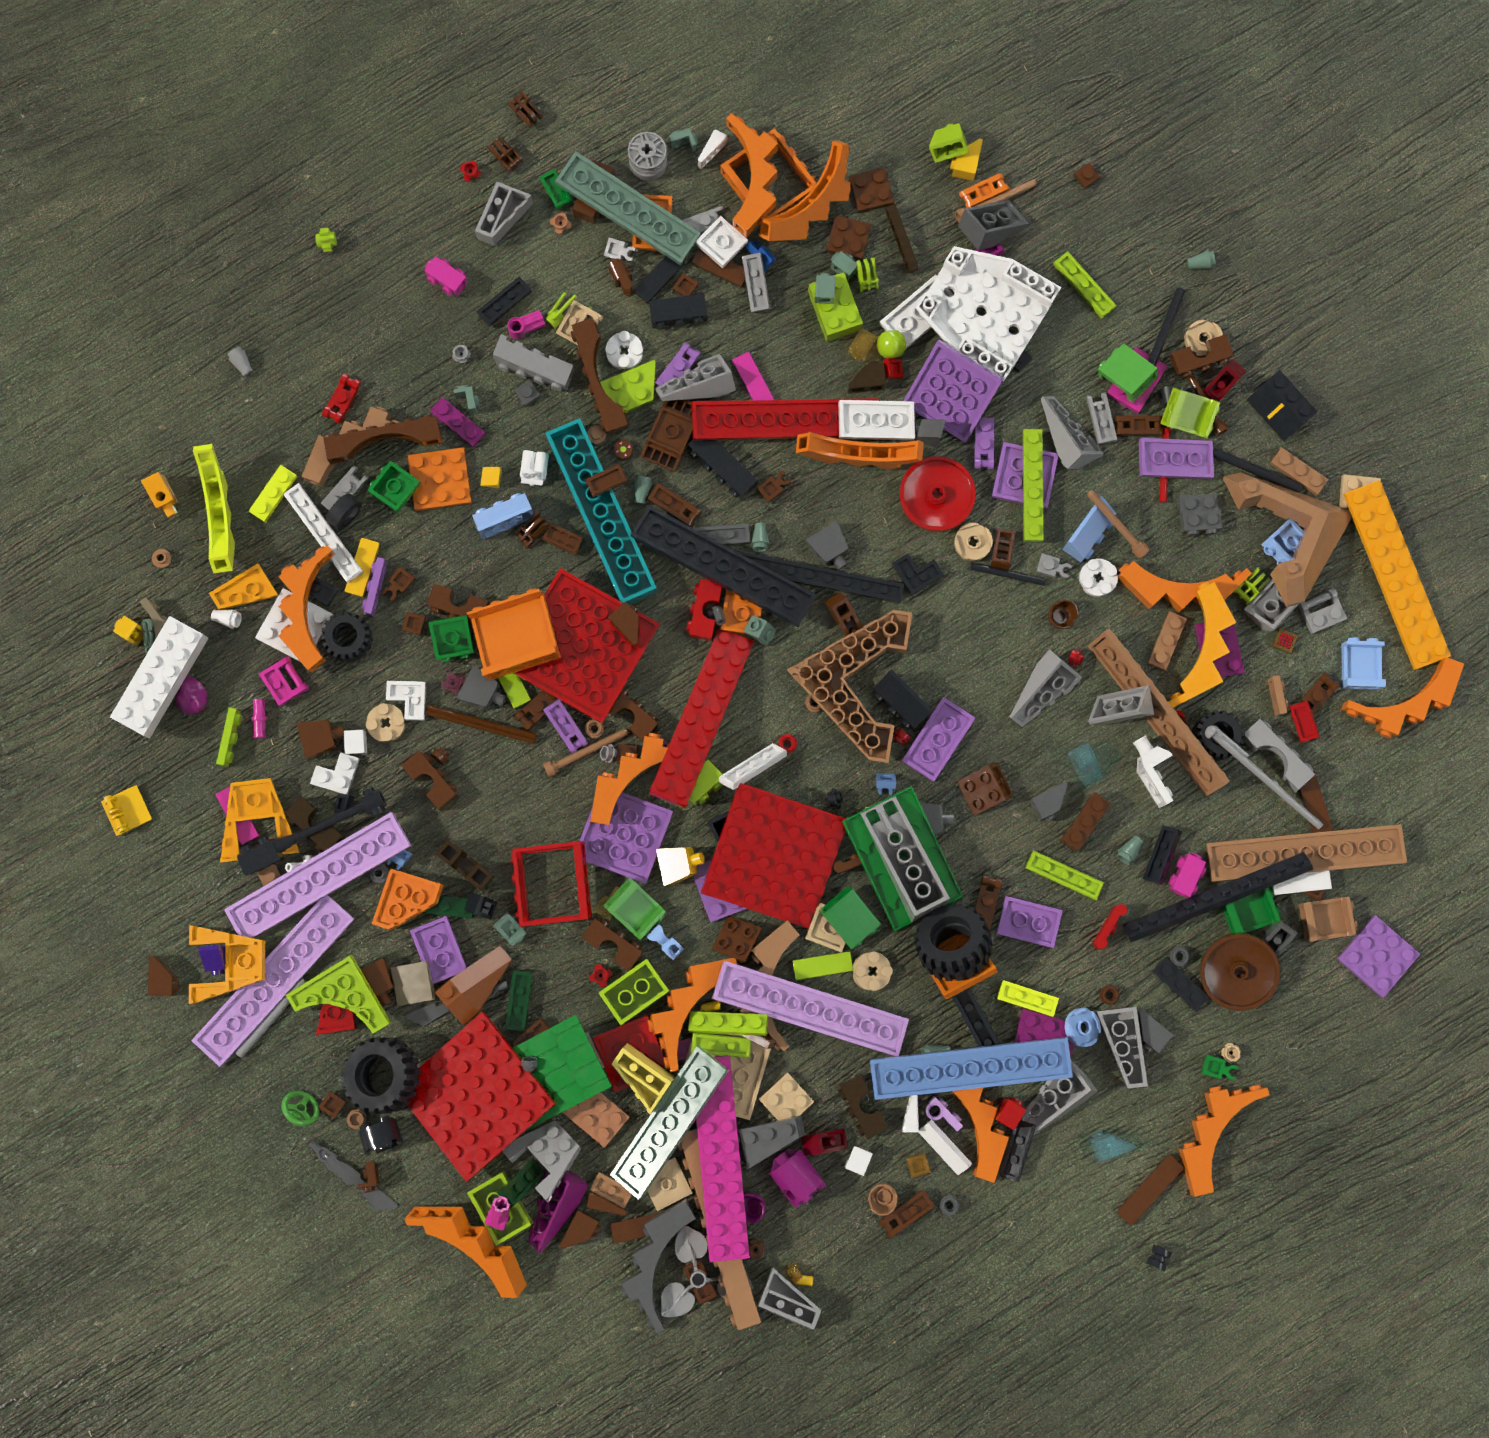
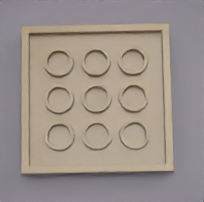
[684,1033,771,1120]

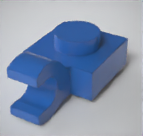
[745,239,776,272]

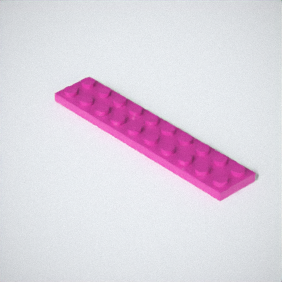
[696,1056,750,1262]

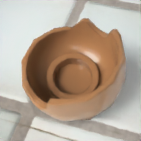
[868,1183,898,1216]

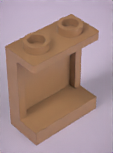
[1299,897,1358,942]

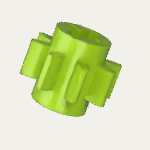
[315,228,337,252]

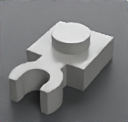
[604,237,638,262]
[1036,553,1072,579]

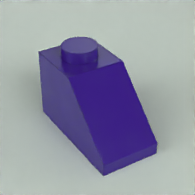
[198,945,225,975]

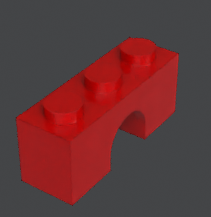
[686,579,723,642]

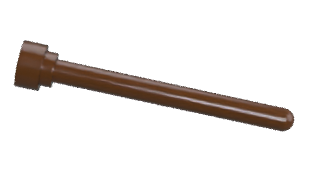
[1187,374,1229,437]

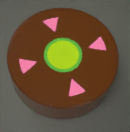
[614,440,633,460]

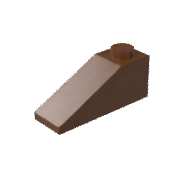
[824,592,863,637]

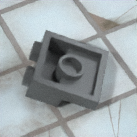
[1178,493,1222,536]

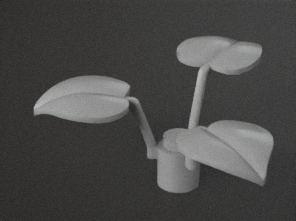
[661,1226,753,1317]

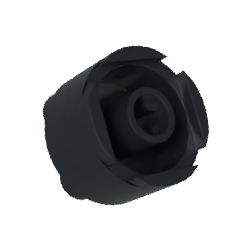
[358,1116,404,1156]

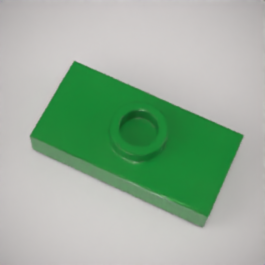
[539,169,573,210]

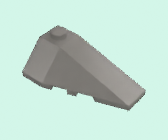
[1010,649,1082,727]

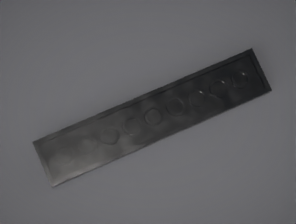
[631,505,816,627]

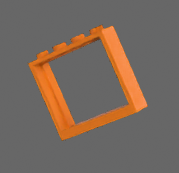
[720,128,817,225]

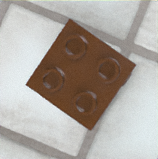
[711,916,762,964]

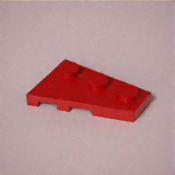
[316,1004,356,1035]

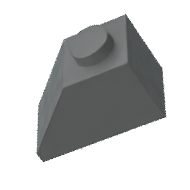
[915,419,946,448]
[1029,781,1068,822]
[1261,921,1297,956]
[1137,1010,1173,1054]

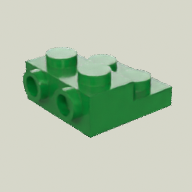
[367,461,421,513]
[428,615,475,662]

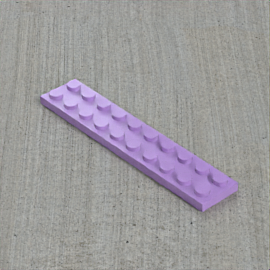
[224,812,412,938]
[191,895,355,1067]
[712,961,909,1056]

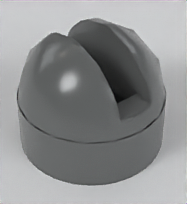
[522,1056,538,1072]

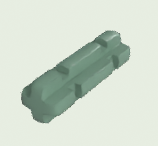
[141,619,155,654]

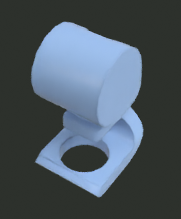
[647,924,684,960]

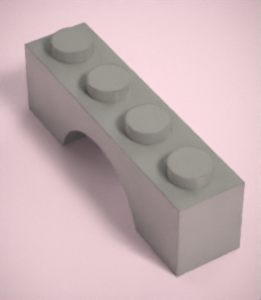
[1242,719,1315,793]

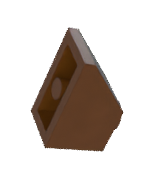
[608,602,639,648]
[148,956,180,996]
[559,1209,601,1249]

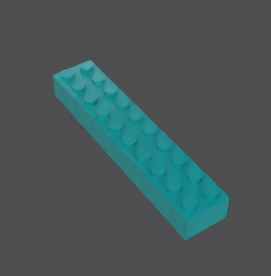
[545,418,657,605]

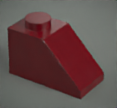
[1203,359,1246,402]
[801,1128,848,1156]

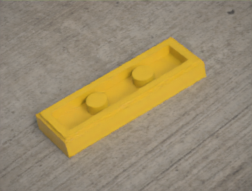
[344,538,380,598]

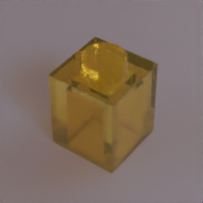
[849,328,877,361]

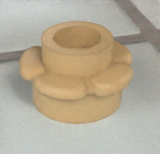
[1221,1043,1241,1063]

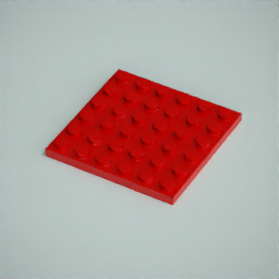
[513,568,660,724]
[701,783,847,929]
[408,1012,556,1182]

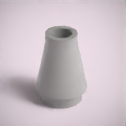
[227,347,253,376]

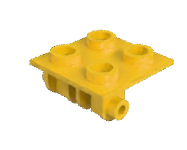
[101,785,152,836]

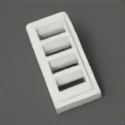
[698,129,728,169]
[902,1095,919,1132]

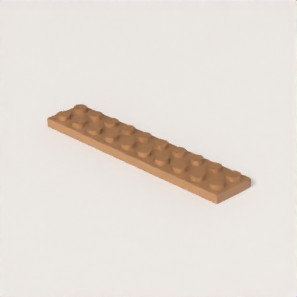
[1088,628,1230,797]
[1206,824,1407,882]

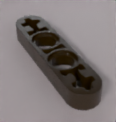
[885,204,918,273]

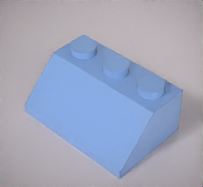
[472,493,534,540]
[1062,496,1116,562]

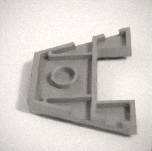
[503,1121,581,1202]

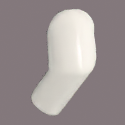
[285,855,313,872]

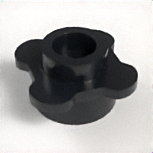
[827,788,843,807]

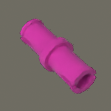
[252,699,267,738]

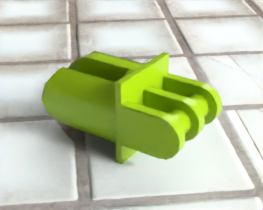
[856,257,879,293]
[1233,567,1271,605]

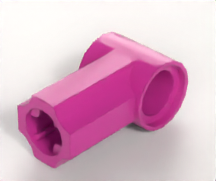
[508,310,546,340]
[484,1196,510,1231]

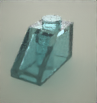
[1068,742,1103,787]
[1087,1130,1136,1163]

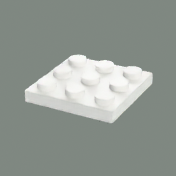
[255,588,334,661]

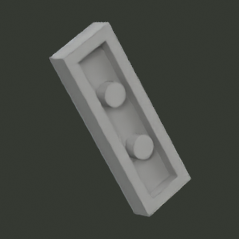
[742,253,771,313]

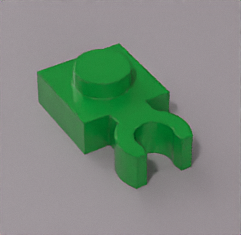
[1201,1055,1238,1080]

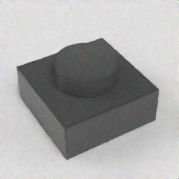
[514,380,541,407]

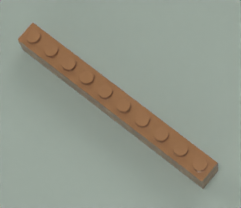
[678,1129,761,1330]

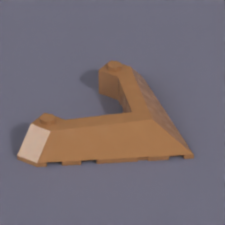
[1223,472,1352,607]
[787,610,913,764]

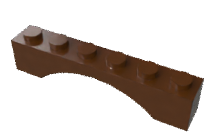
[570,318,630,435]
[323,415,443,464]

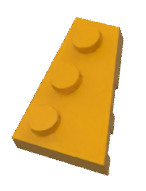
[209,563,279,610]

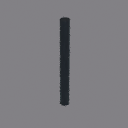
[970,562,1046,586]

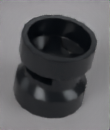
[1146,1244,1172,1271]

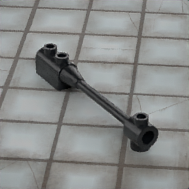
[237,787,387,876]

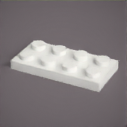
[879,275,954,349]
[838,400,915,440]

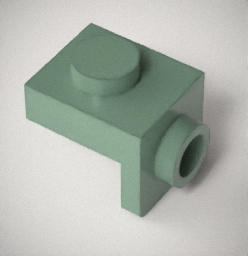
[669,128,698,152]
[454,385,480,414]
[744,615,776,646]
[493,912,526,946]

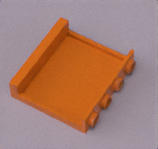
[467,589,561,681]

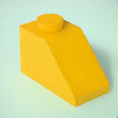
[950,138,983,181]
[113,616,144,646]

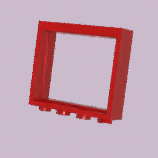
[510,841,592,927]

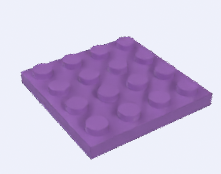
[903,340,1004,443]
[573,792,673,884]

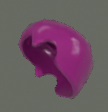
[744,1193,766,1223]

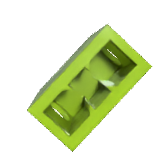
[929,123,969,163]

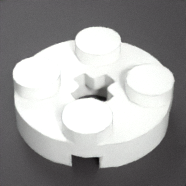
[605,331,643,370]
[1079,559,1118,597]

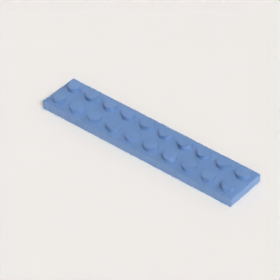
[870,1037,1073,1100]

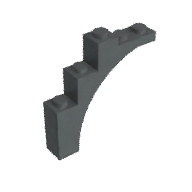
[621,1198,696,1333]

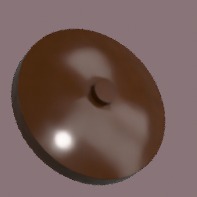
[1200,933,1280,1011]

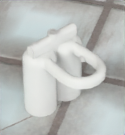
[520,450,549,486]

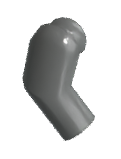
[706,606,726,625]

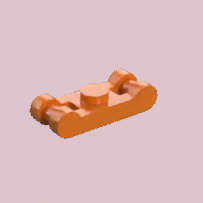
[959,173,1010,208]

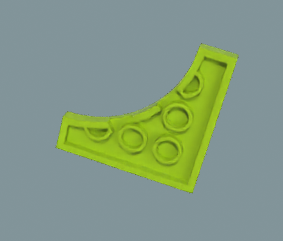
[286,955,391,1034]

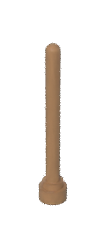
[955,179,1037,223]
[1087,490,1149,558]
[543,728,629,778]

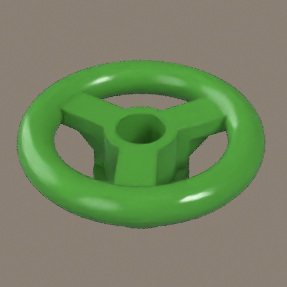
[281,1091,319,1126]

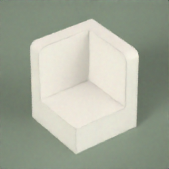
[344,730,367,755]
[844,1146,872,1176]

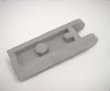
[682,206,730,235]
[1087,392,1117,445]
[321,466,369,510]

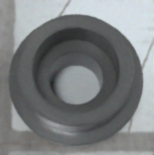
[370,864,389,883]
[1169,947,1189,966]
[939,1195,959,1215]

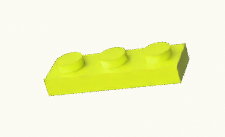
[249,465,298,523]
[997,980,1059,1017]

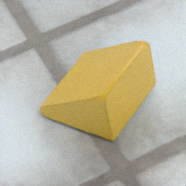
[480,467,502,488]

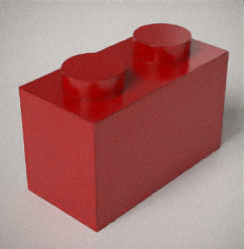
[994,1097,1026,1130]

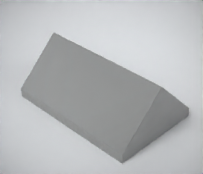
[1244,579,1312,631]
[1088,685,1154,725]

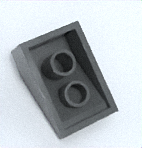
[958,200,1029,250]

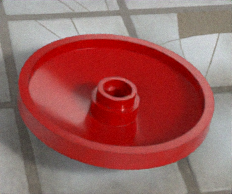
[899,456,976,532]

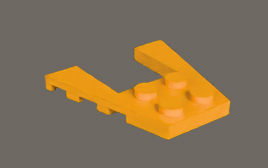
[220,778,300,862]
[189,925,265,1004]

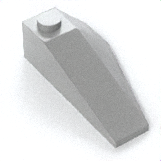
[656,354,736,401]
[1041,396,1103,469]
[1021,1060,1098,1136]

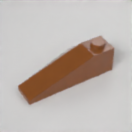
[435,946,513,1026]

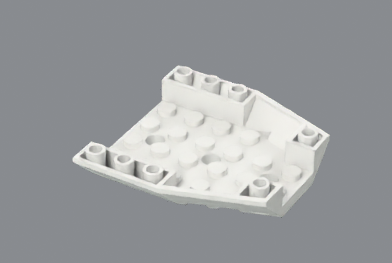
[915,246,1061,382]

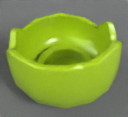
[877,330,906,358]

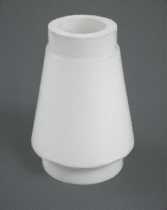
[211,610,242,629]

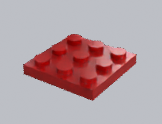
[593,1015,669,1092]

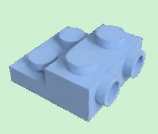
[1261,519,1303,565]

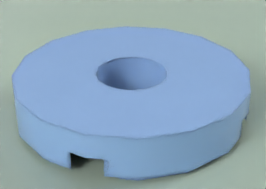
[1065,1008,1101,1047]

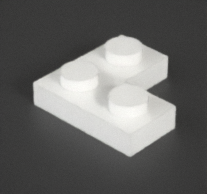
[386,681,426,721]
[310,753,360,795]

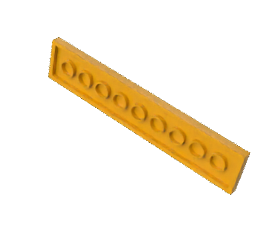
[1343,480,1451,670]

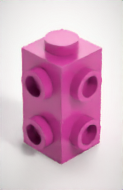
[425,256,468,297]
[1168,853,1206,898]

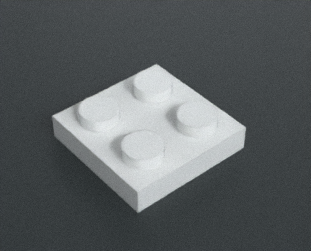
[695,216,748,268]

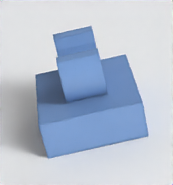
[876,773,896,795]
[387,850,413,871]

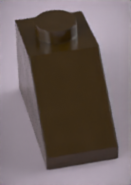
[848,361,886,394]

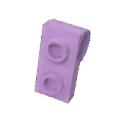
[925,1096,963,1132]

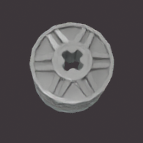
[628,132,668,181]

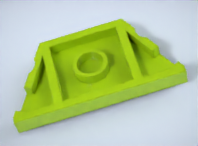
[600,360,656,413]

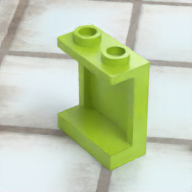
[1160,387,1220,438]

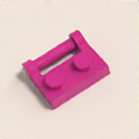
[259,656,309,707]

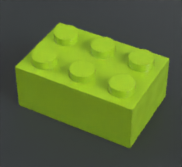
[808,272,863,342]
[599,959,670,1025]
[467,1171,533,1246]

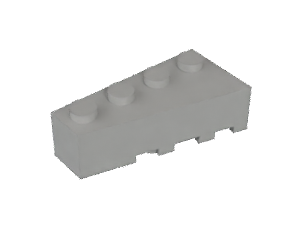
[493,334,575,391]
[1096,1007,1148,1088]

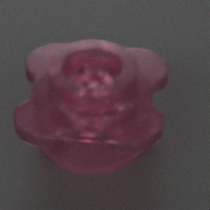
[442,672,464,694]

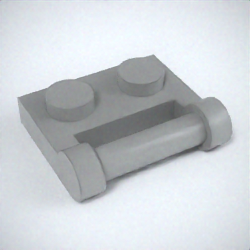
[1298,588,1347,634]

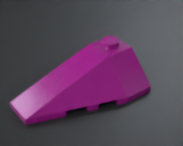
[528,1170,588,1253]

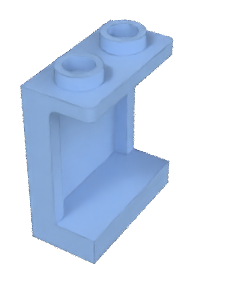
[1341,638,1386,690]

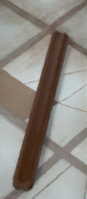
[425,705,537,744]

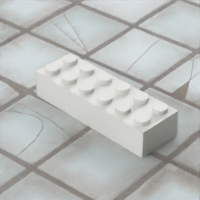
[110,616,208,739]

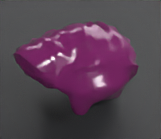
[175,676,208,715]

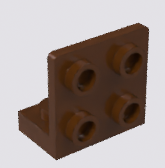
[958,762,1014,815]

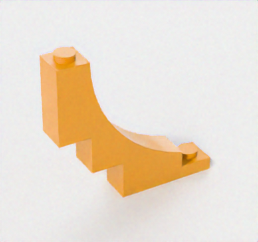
[1168,581,1236,708]

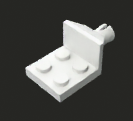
[1133,735,1173,808]

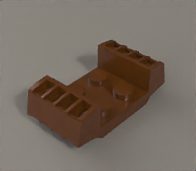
[640,399,693,473]

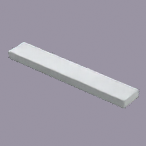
[284,483,363,583]

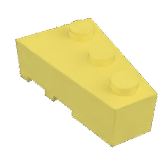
[612,1043,676,1114]

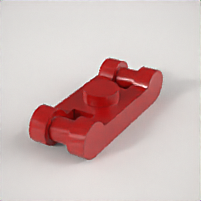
[322,373,362,424]
[1093,904,1127,949]

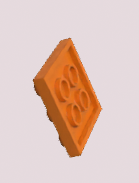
[408,447,472,512]
[931,934,998,1000]

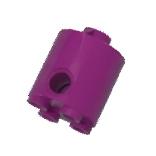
[769,1149,826,1208]

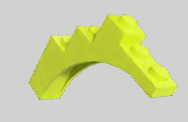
[193,444,235,573]

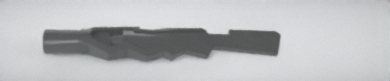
[405,981,509,1026]
[308,1140,398,1211]

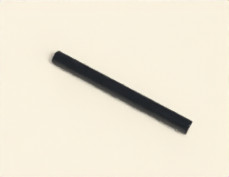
[1148,288,1185,367]
[1213,448,1302,492]

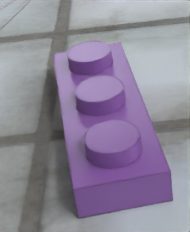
[362,557,388,617]

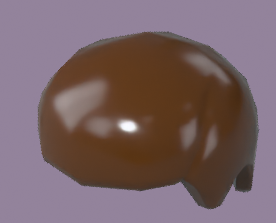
[1048,599,1079,630]

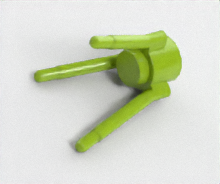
[545,292,592,329]

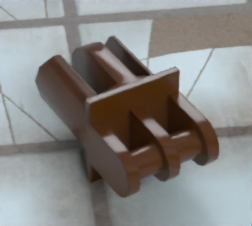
[507,91,543,128]
[487,136,523,173]
[609,258,633,296]
[514,511,550,549]

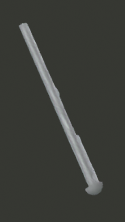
[1205,725,1323,829]

